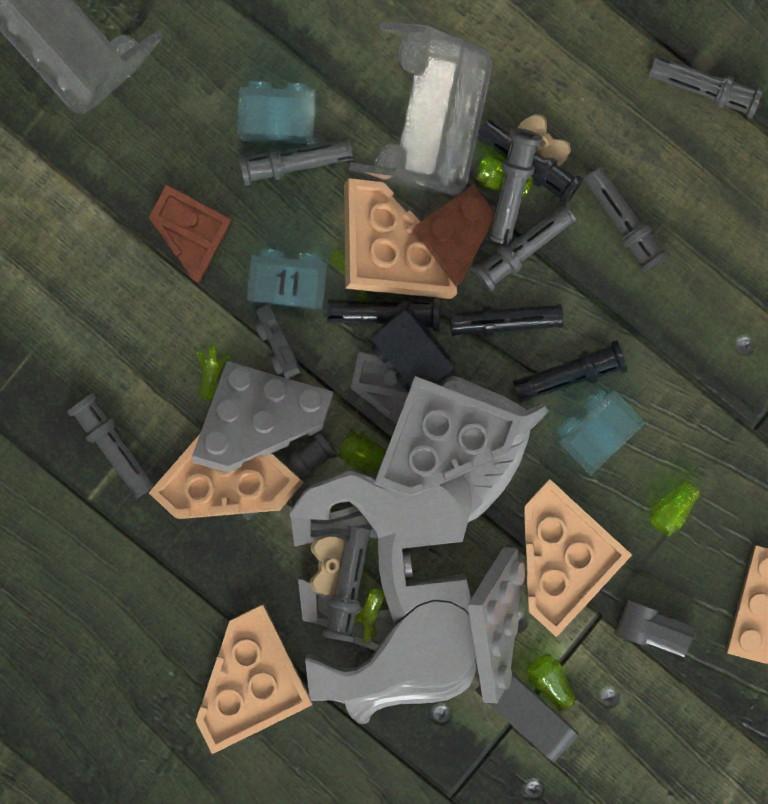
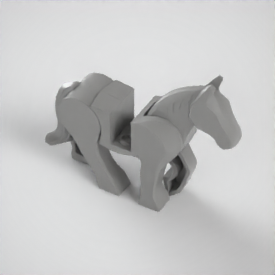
[289,376,549,724]

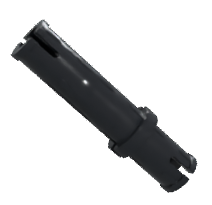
[450,304,564,337]

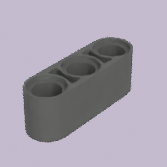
[475,672,580,763]

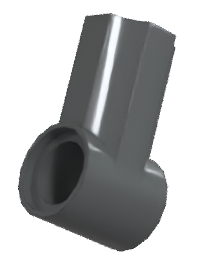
[614,599,695,657]

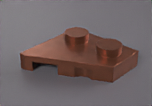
[149,185,233,284]
[413,185,495,286]

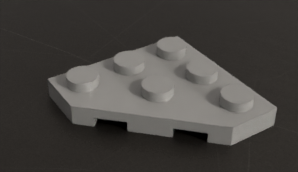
[192,361,334,473]
[374,376,522,498]
[468,547,525,704]

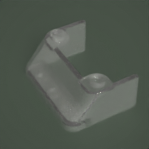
[0,0,163,114]
[349,21,492,195]

